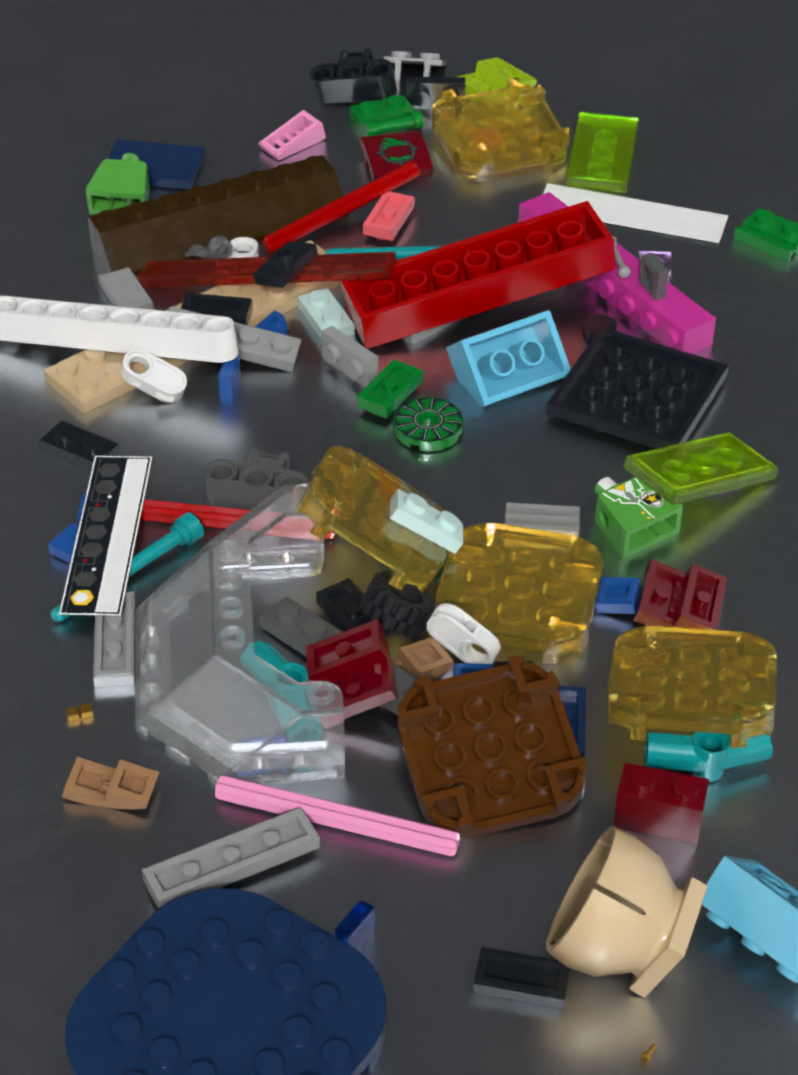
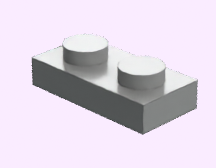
[321,326,378,387]

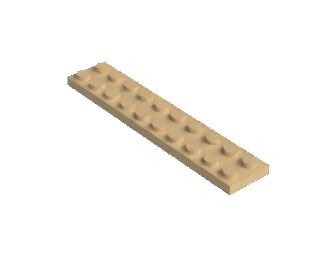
[43,240,351,414]

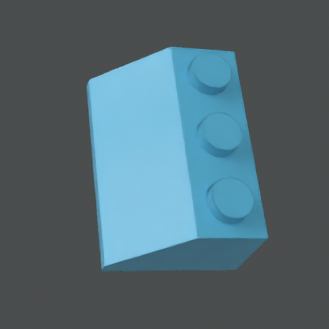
[446,310,571,407]
[702,856,798,983]

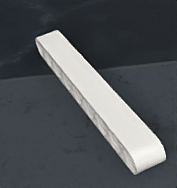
[0,295,239,363]

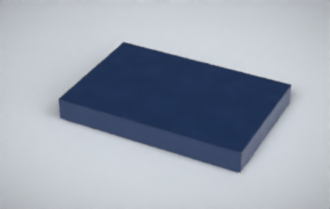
[108,139,206,190]

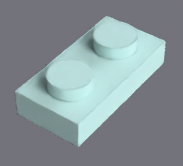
[297,288,355,340]
[390,489,464,554]

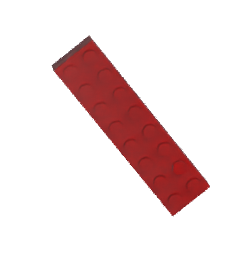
[340,201,615,349]

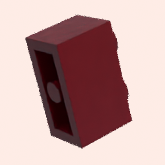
[613,762,709,844]

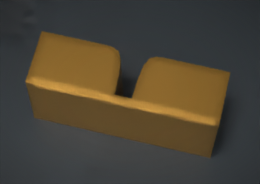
[66,703,93,722]

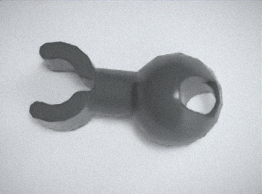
[185,235,233,270]

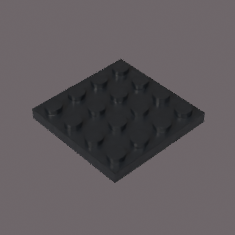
[546,327,729,456]

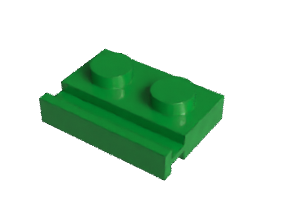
[734,208,798,262]

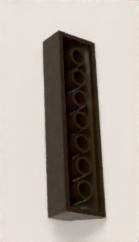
[88,155,349,276]

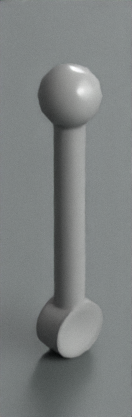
[612,236,631,278]

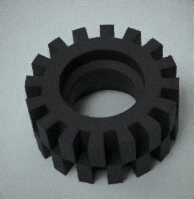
[360,571,437,638]

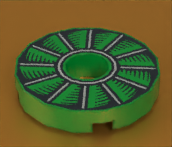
[393,397,464,452]

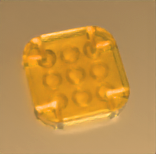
[431,77,570,182]
[296,446,448,592]
[436,523,603,663]
[607,626,777,748]

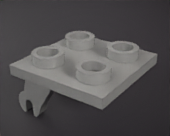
[384,51,446,96]

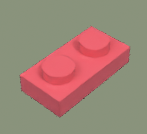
[363,191,415,241]

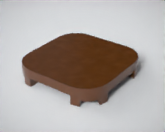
[397,656,587,838]

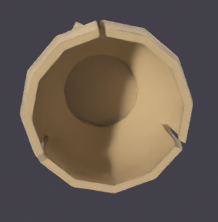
[545,826,708,998]

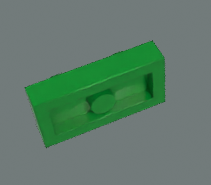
[357,359,423,419]

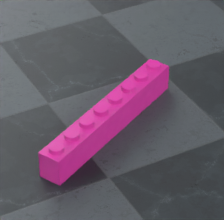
[517,192,716,354]

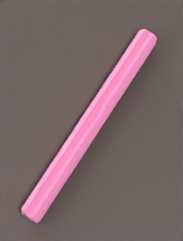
[215,775,460,857]

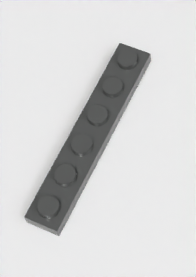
[259,597,418,715]

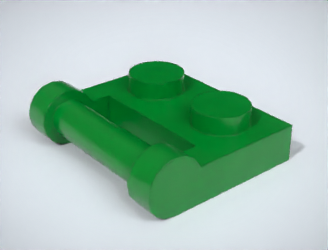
[349,95,424,137]

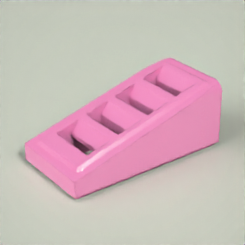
[258,110,326,161]

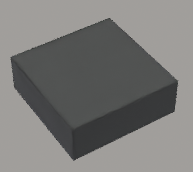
[639,252,669,300]

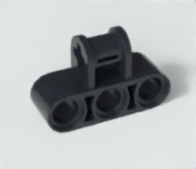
[309,48,397,104]

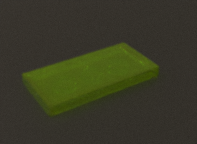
[566,112,639,193]
[623,432,778,505]

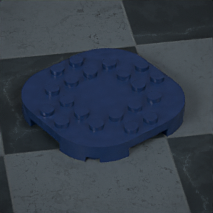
[65,888,386,1075]

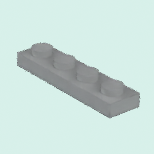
[168,306,302,372]
[142,807,320,909]

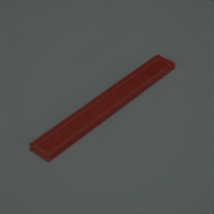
[137,251,397,288]

